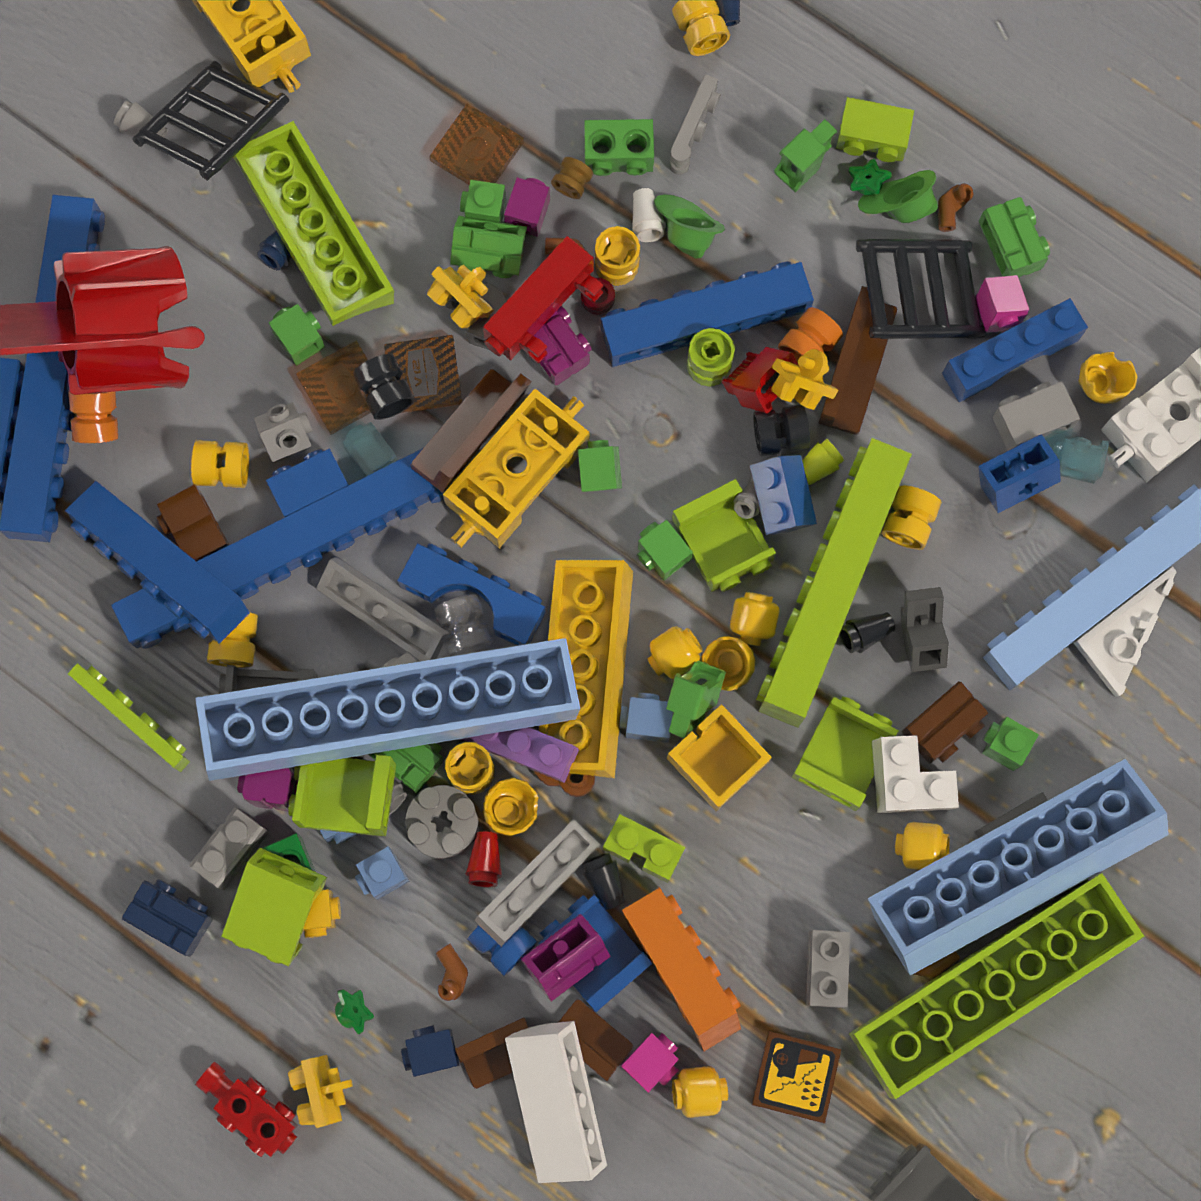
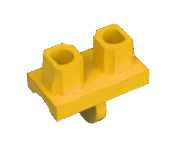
[427,265,494,328]
[771,349,839,410]
[288,1055,353,1128]

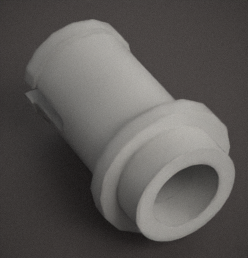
[734,477,760,519]

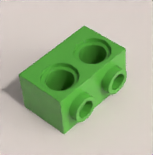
[585,119,654,176]

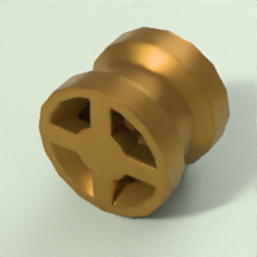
[551,157,593,199]

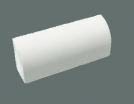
[505,1021,607,1183]

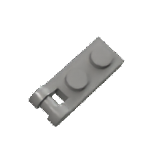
[670,74,721,175]

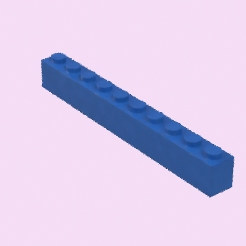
[0,195,105,543]
[111,448,453,649]

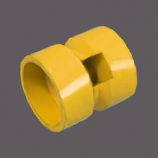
[672,0,730,56]
[595,226,640,286]
[191,440,249,488]
[881,485,942,550]
[207,612,258,668]
[445,742,495,795]

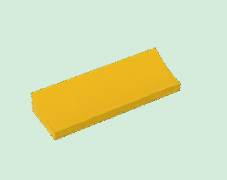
[539,560,633,779]

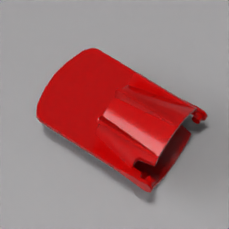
[0,246,205,395]

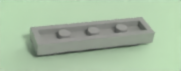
[316,557,449,661]
[474,820,600,947]

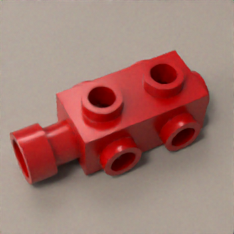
[195,1062,298,1157]

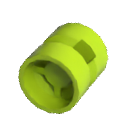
[687,328,735,387]

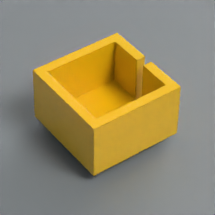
[667,704,772,812]

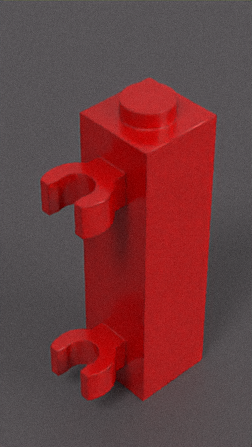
[483,236,603,364]

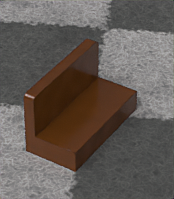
[557,999,633,1081]
[455,1017,529,1089]

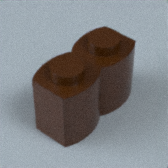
[156,484,229,562]

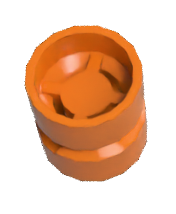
[778,307,843,362]
[69,392,119,443]

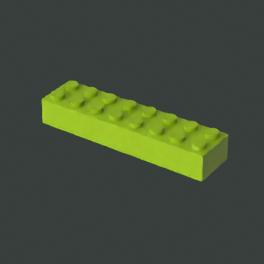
[756,438,912,728]
[849,873,1145,1099]

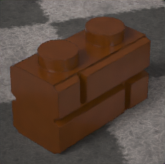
[901,681,988,764]

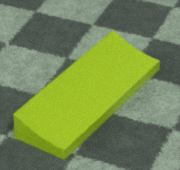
[234,121,394,326]

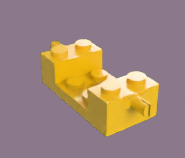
[192,0,311,93]
[443,389,590,549]

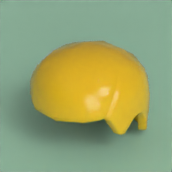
[1078,352,1138,404]
[701,636,755,691]
[483,778,539,836]

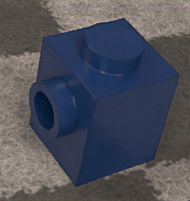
[401,1025,460,1077]

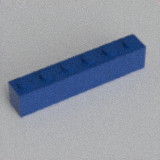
[601,261,814,367]
[65,481,250,644]

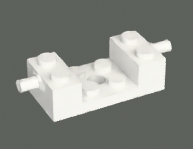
[1101,347,1201,483]

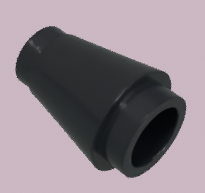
[840,612,896,653]
[583,852,626,910]

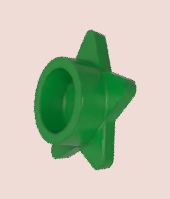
[848,159,892,195]
[335,989,374,1034]

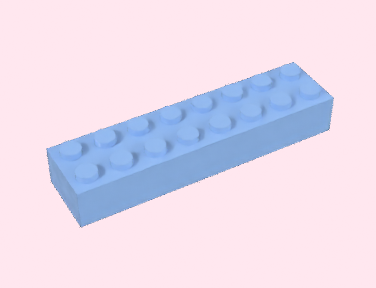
[868,759,1169,975]

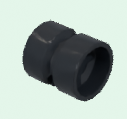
[353,354,415,420]
[753,404,810,457]

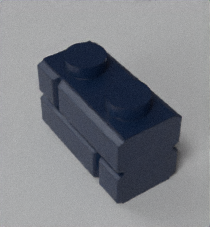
[122,879,213,957]

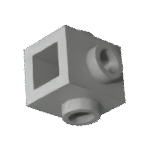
[254,402,313,462]

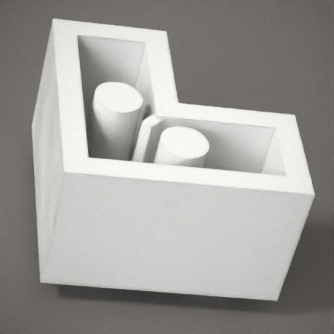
[872,736,959,813]

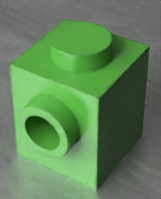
[460,180,506,223]
[268,304,325,366]
[578,440,622,492]
[637,519,693,581]
[982,717,1039,771]

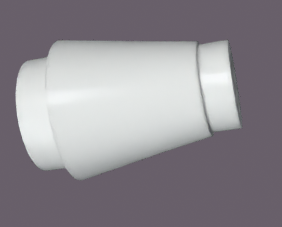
[632,188,666,242]

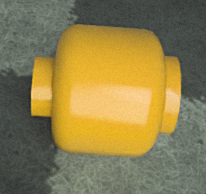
[730,592,780,646]
[647,626,703,679]
[895,822,950,870]
[672,1066,728,1118]

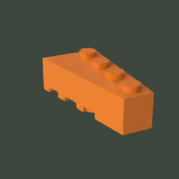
[622,887,741,1051]

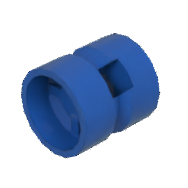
[467,925,538,976]

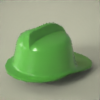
[858,170,938,223]
[654,194,725,259]

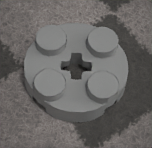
[405,785,479,859]

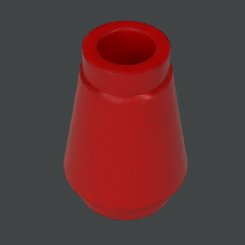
[465,831,502,888]

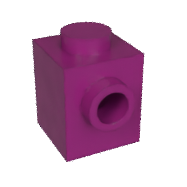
[504,177,550,237]

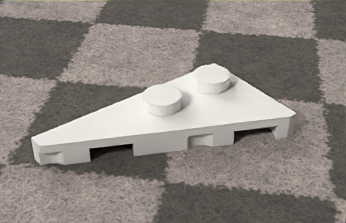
[1073,566,1177,697]

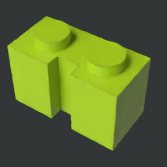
[836,97,914,162]
[603,814,686,883]

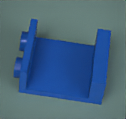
[538,895,652,1012]

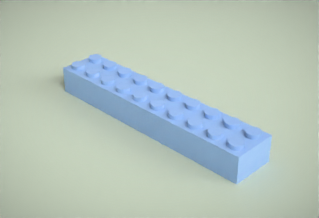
[195,638,580,781]

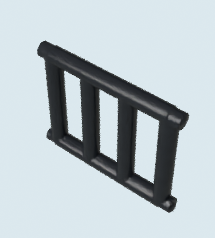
[132,61,289,181]
[856,239,986,339]

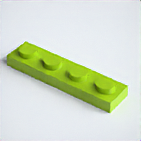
[68,663,190,772]

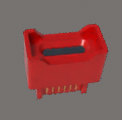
[721,347,799,413]

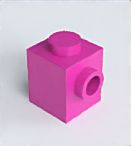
[976,275,1030,333]
[621,1033,679,1093]

